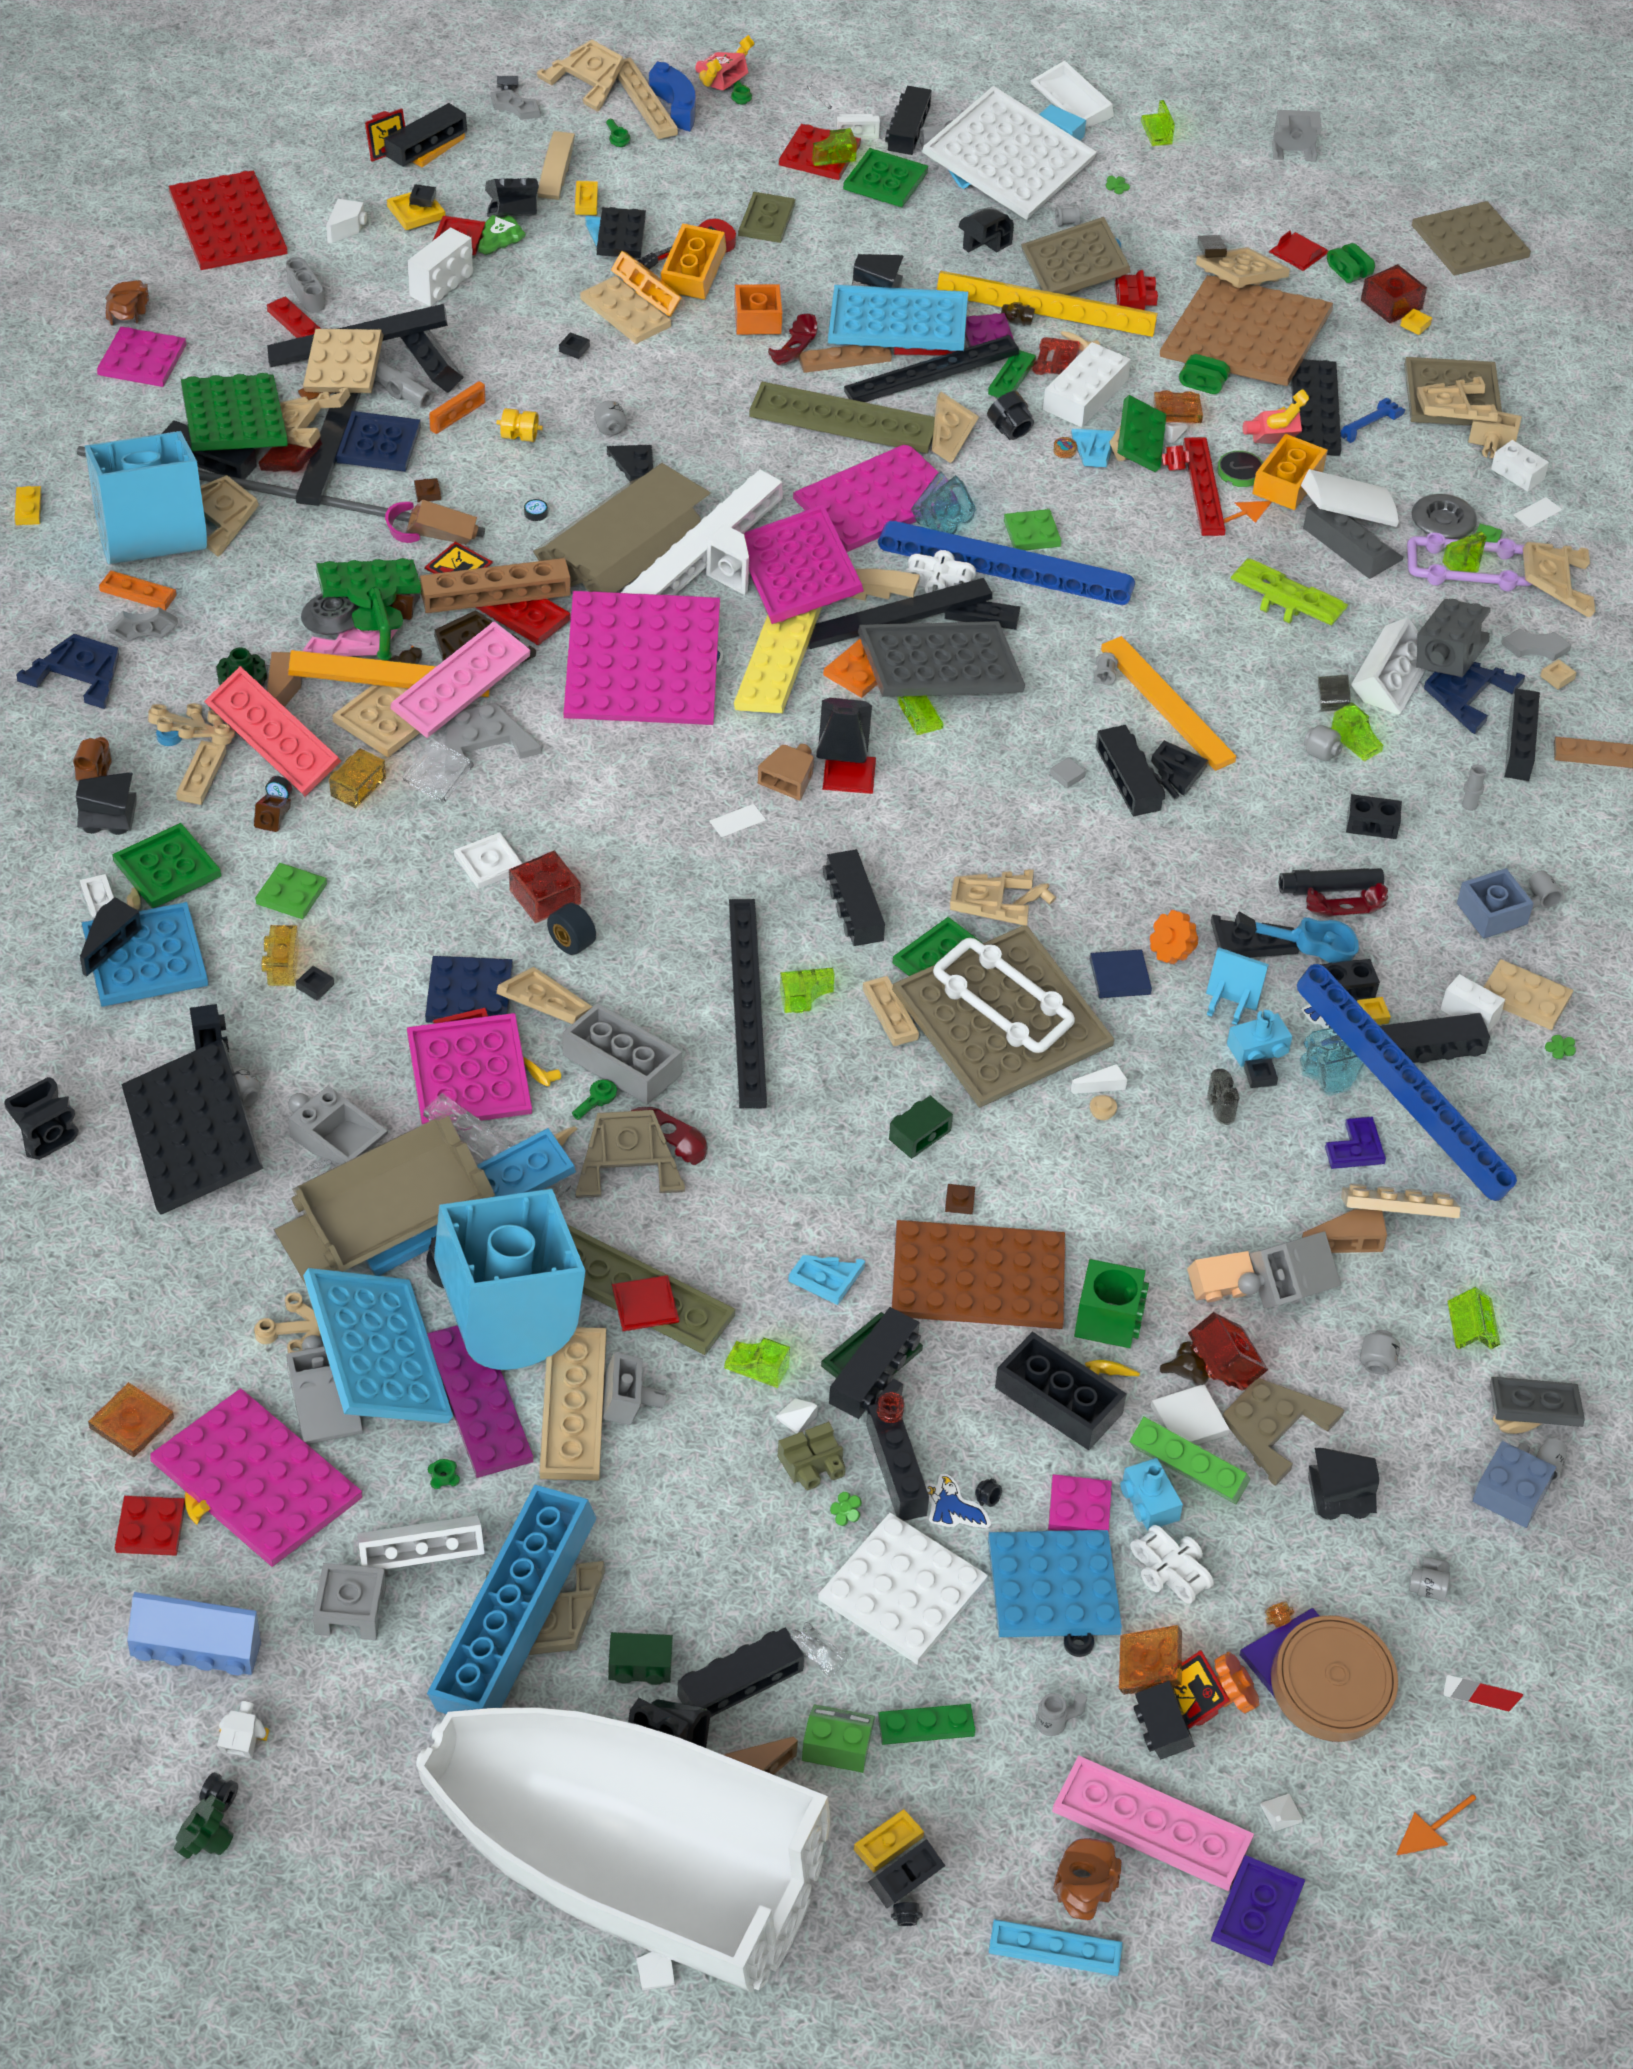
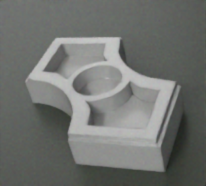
[490,89,541,120]
[107,607,178,642]
[1502,628,1571,661]

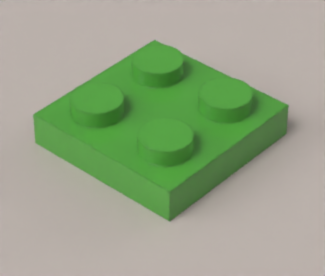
[1004,509,1061,551]
[255,862,327,920]

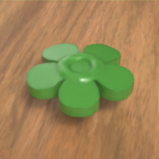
[1105,176,1130,194]
[1545,1035,1576,1059]
[830,1492,862,1526]

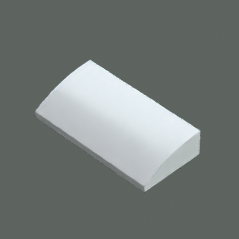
[1030,61,1114,127]
[1301,469,1399,527]

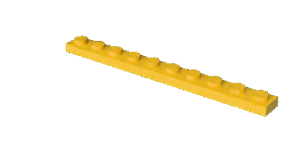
[937,270,1158,337]

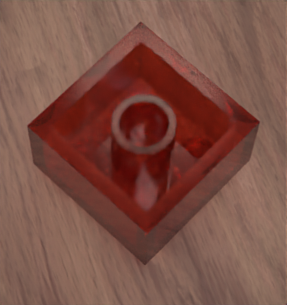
[1361,264,1427,324]
[509,850,581,923]
[1188,1312,1269,1391]

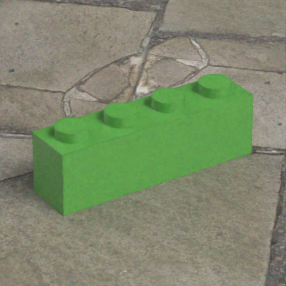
[1129,1416,1251,1505]

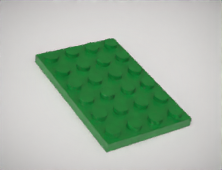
[181,373,288,451]

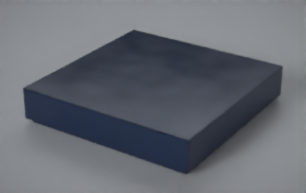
[1090,949,1152,998]

